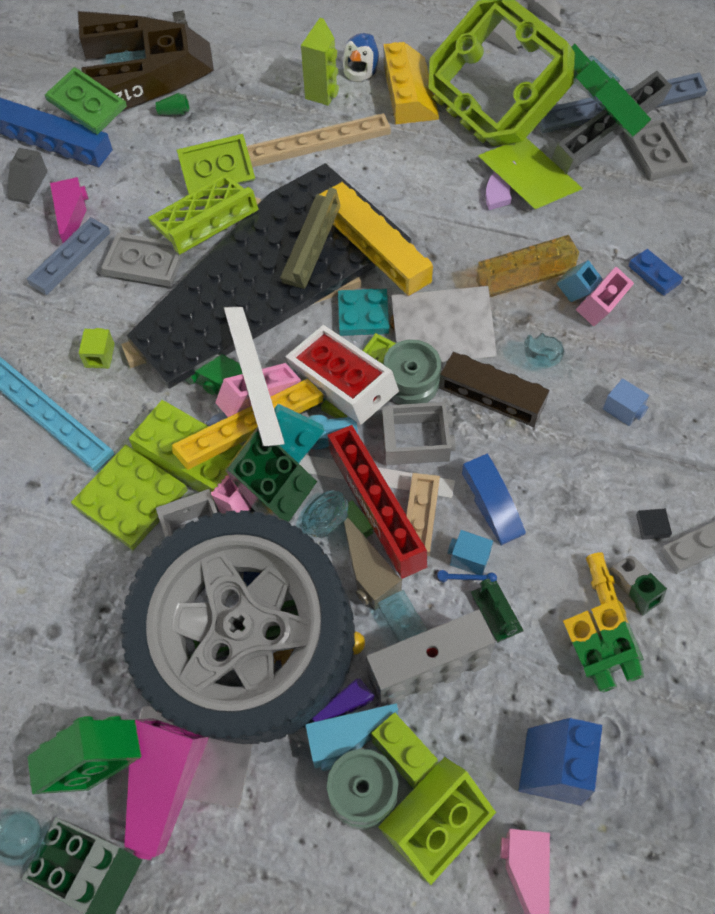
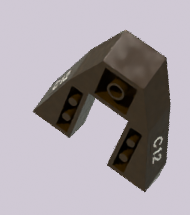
[78,11,214,110]

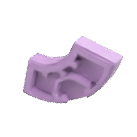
[486,161,516,210]

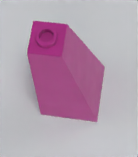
[124,718,209,860]

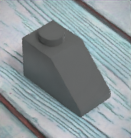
[7,148,48,204]

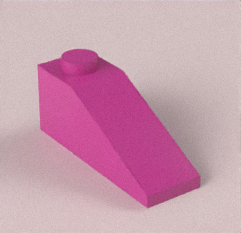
[50,177,89,243]

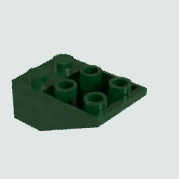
[225,427,318,522]
[21,817,142,914]

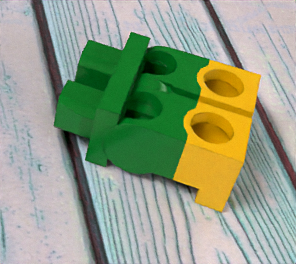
[563,599,644,693]

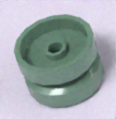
[384,339,441,405]
[327,749,398,830]

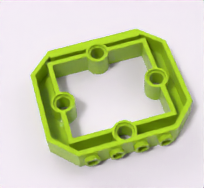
[429,0,575,146]

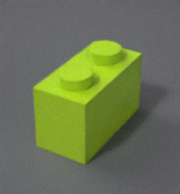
[371,712,438,789]

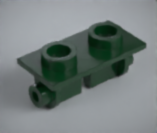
[471,579,524,643]

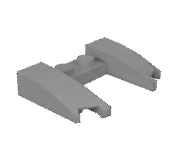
[486,0,565,56]

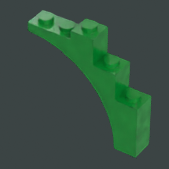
[571,43,651,139]

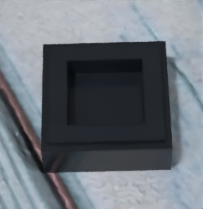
[636,508,672,540]

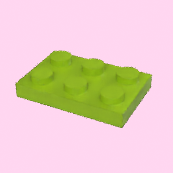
[176,134,255,194]

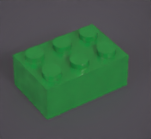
[27,716,141,795]

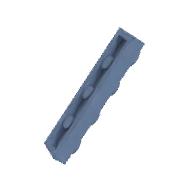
[26,217,110,295]

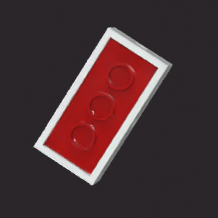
[285,325,399,425]

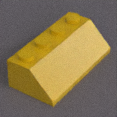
[383,42,439,124]

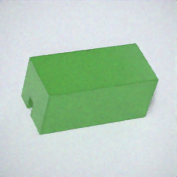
[339,500,373,538]

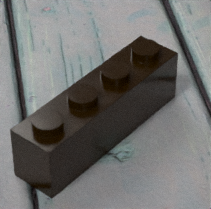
[439,351,550,428]

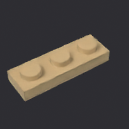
[406,473,440,556]

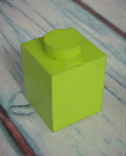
[78,328,115,369]

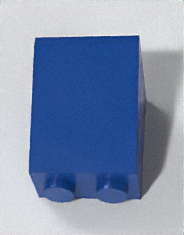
[518,718,603,806]

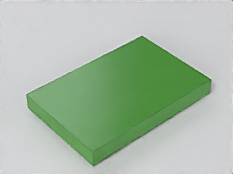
[44,67,127,135]

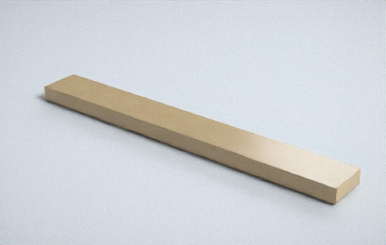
[247,113,391,167]

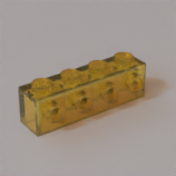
[476,235,580,297]

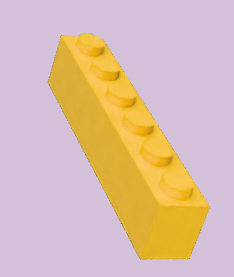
[319,182,433,296]

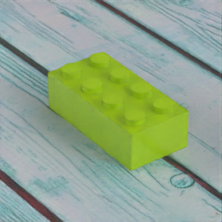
[128,400,242,502]

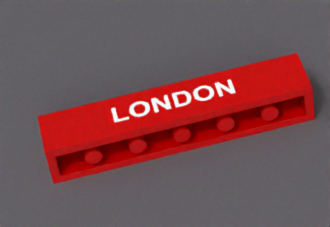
[328,425,428,579]

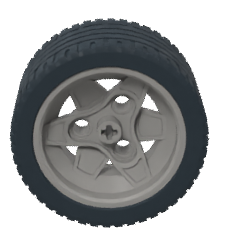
[121,510,355,744]

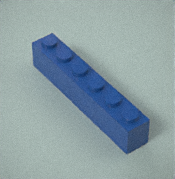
[0,97,113,168]

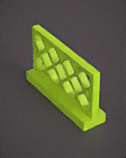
[148,174,259,255]

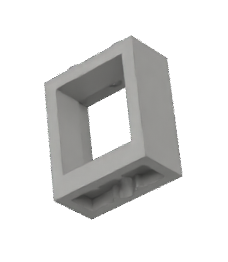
[382,402,455,465]
[156,489,218,537]

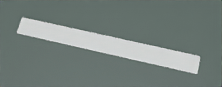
[224,307,284,446]
[299,455,455,498]

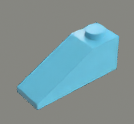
[305,703,398,771]

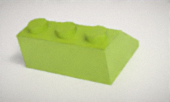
[301,18,339,106]
[378,757,496,885]

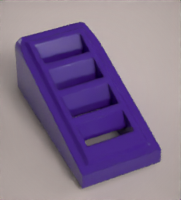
[312,678,375,723]

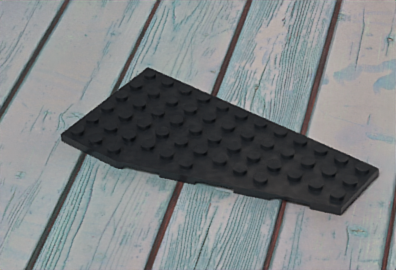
[127,163,412,389]

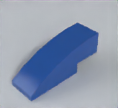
[462,453,526,546]

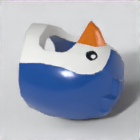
[343,33,379,81]

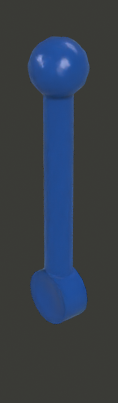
[437,570,497,583]

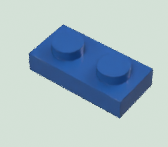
[628,248,683,296]

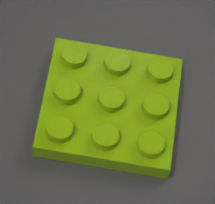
[70,445,188,551]

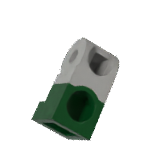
[610,556,667,615]

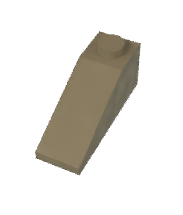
[344,518,402,611]

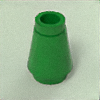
[155,92,190,115]

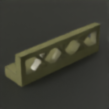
[280,187,341,289]

